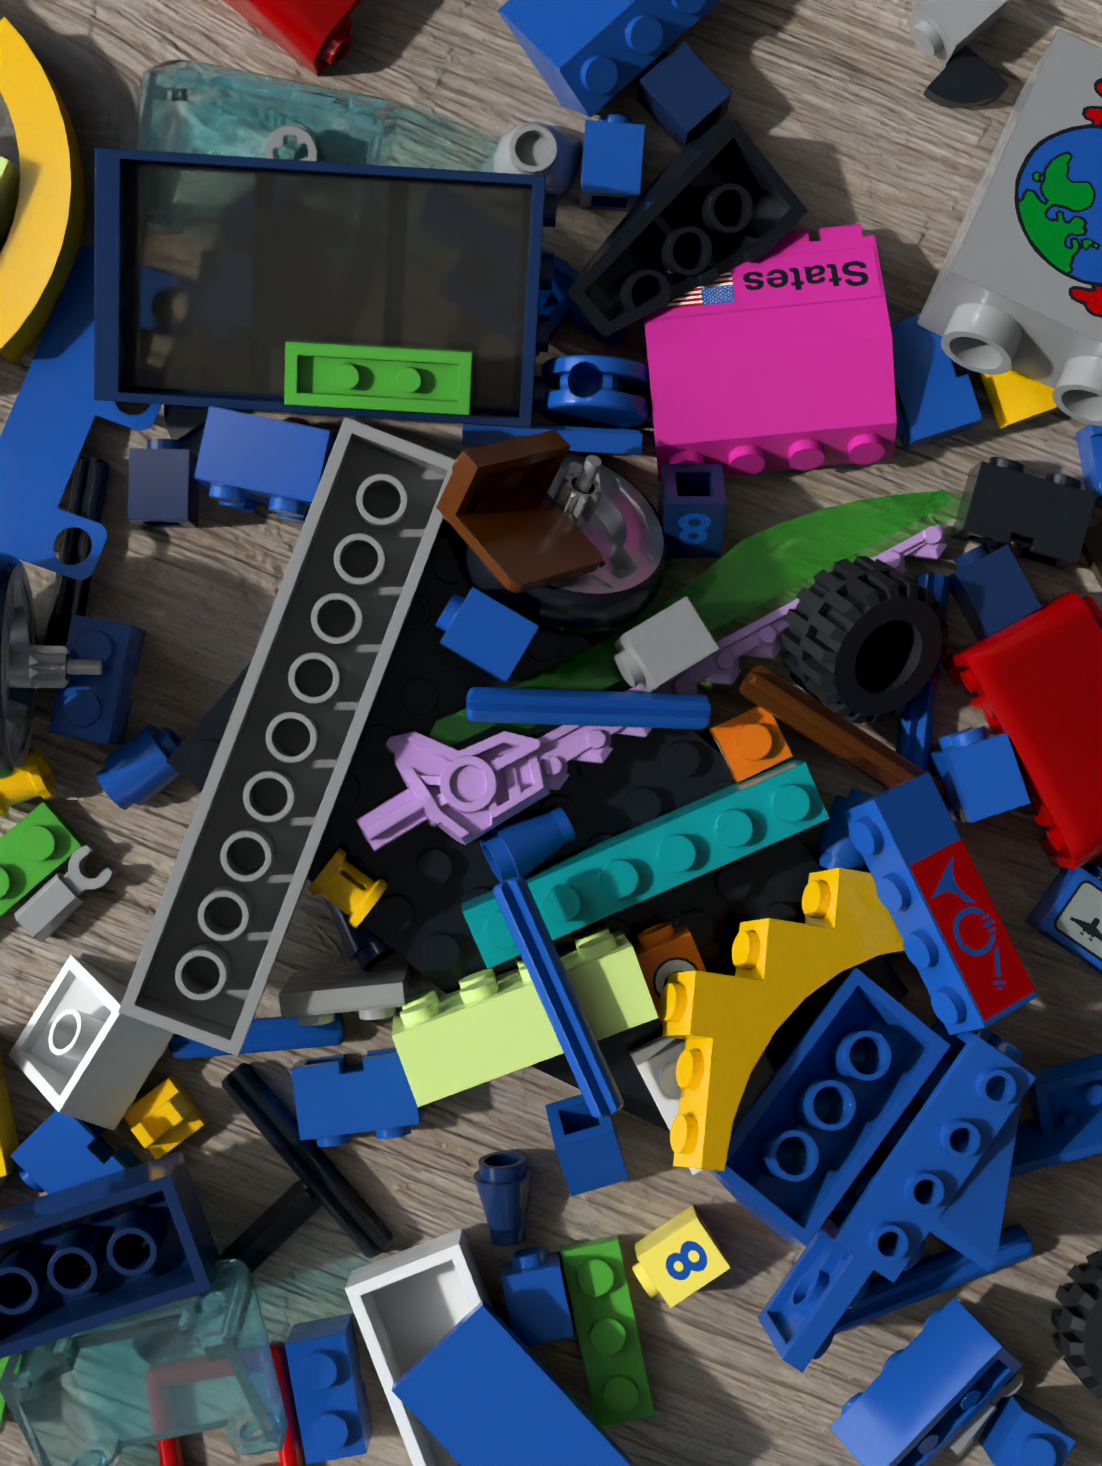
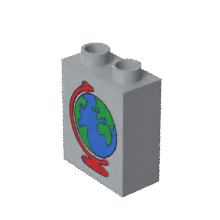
[916,28,1102,426]

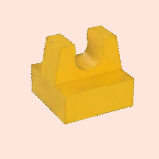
[123,1074,208,1159]

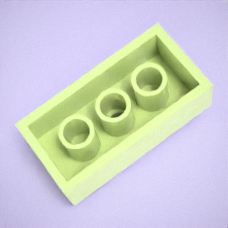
[391,926,659,1107]

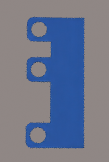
[0,244,199,580]

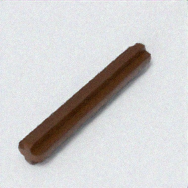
[739,664,947,802]

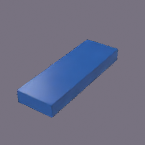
[462,423,643,455]

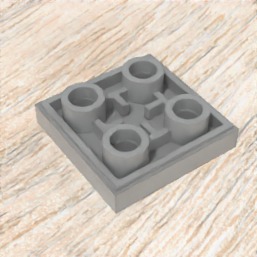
[279,962,412,1026]

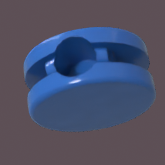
[540,355,650,428]

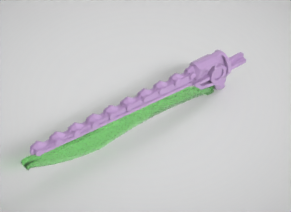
[356,489,950,851]

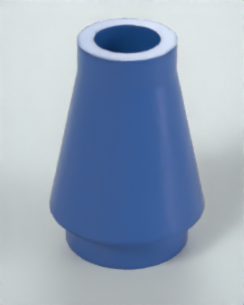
[480,807,576,882]

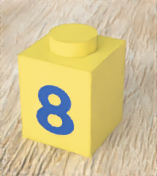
[632,1205,730,1308]

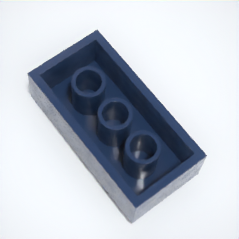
[0,1151,221,1359]

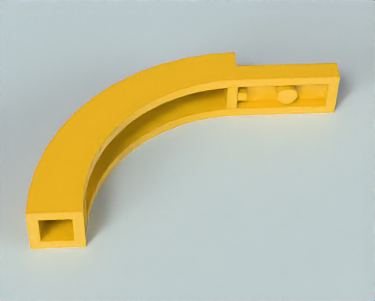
[0,16,85,364]

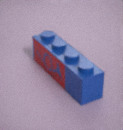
[841,772,1038,1035]

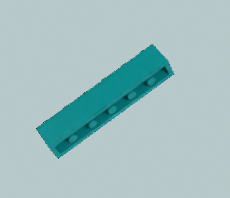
[461,759,830,969]

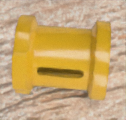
[0,748,57,816]
[306,847,388,928]

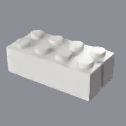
[345,1228,495,1466]

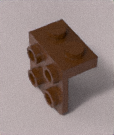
[436,430,602,593]

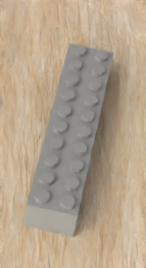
[118,417,455,1056]

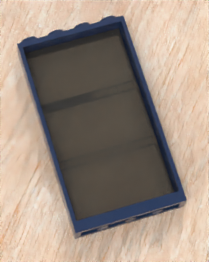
[94,147,558,428]

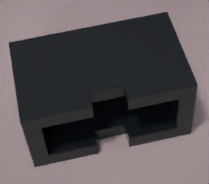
[951,457,1097,570]

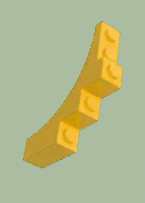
[659,868,905,1171]

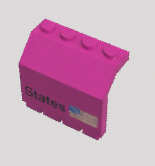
[644,224,897,482]

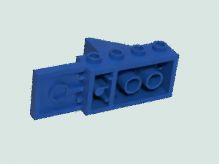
[757,1018,1036,1373]

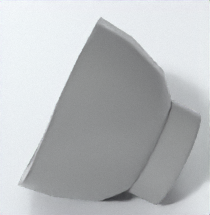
[481,121,582,206]

